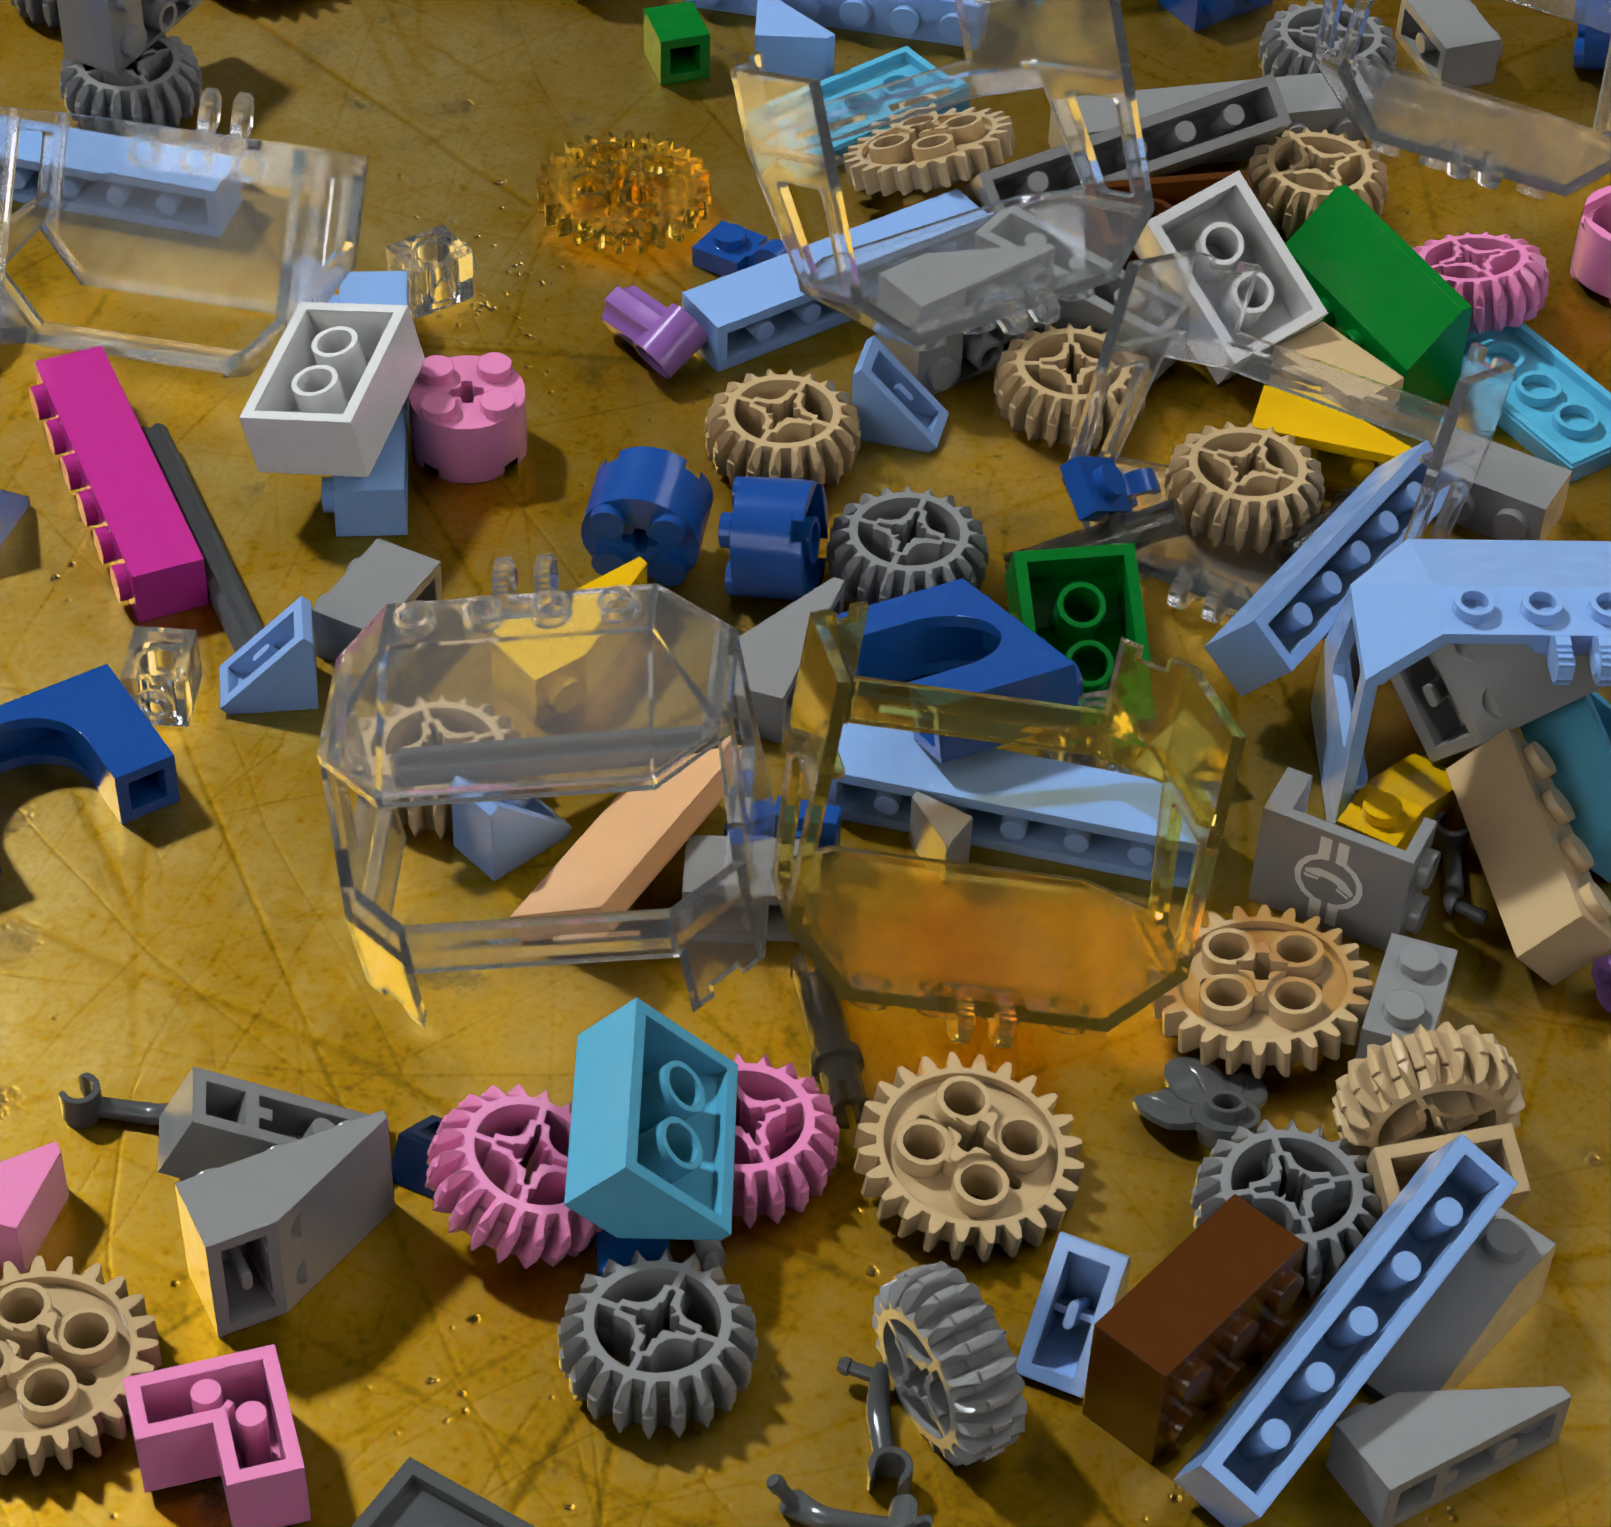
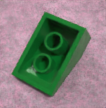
[1004,543,1159,729]

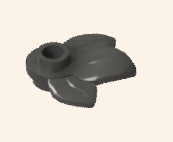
[1132,1057,1268,1149]

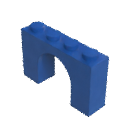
[830,578,1083,763]
[0,664,180,874]

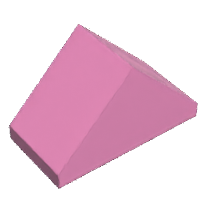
[0,1141,69,1273]

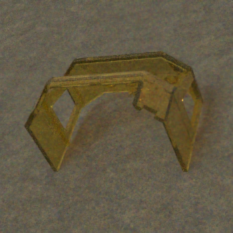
[771,601,1246,1049]

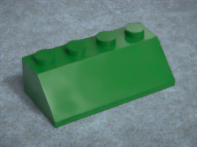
[1285,184,1473,415]

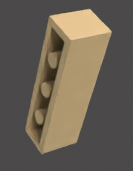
[1446,727,1611,986]

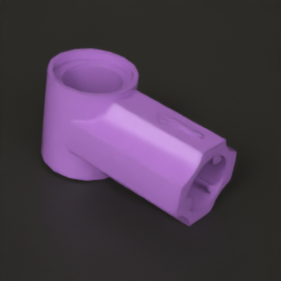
[601,284,708,379]

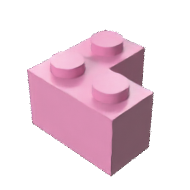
[123,1344,311,1527]

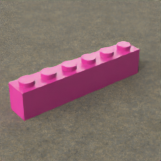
[29,345,209,623]

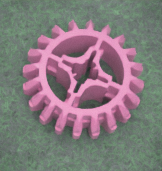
[1413,231,1549,335]
[732,1052,839,1229]
[425,1083,603,1269]

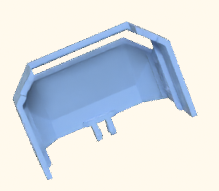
[1310,539,1611,824]

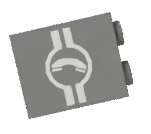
[1248,767,1441,951]

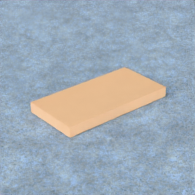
[510,745,752,935]

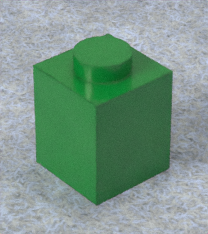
[643,1,710,85]

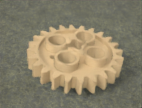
[843,107,1017,196]
[1151,904,1373,1079]
[853,1052,1084,1262]
[0,1255,162,1476]

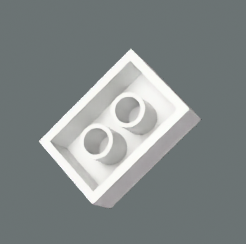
[1130,170,1328,385]
[239,302,425,477]

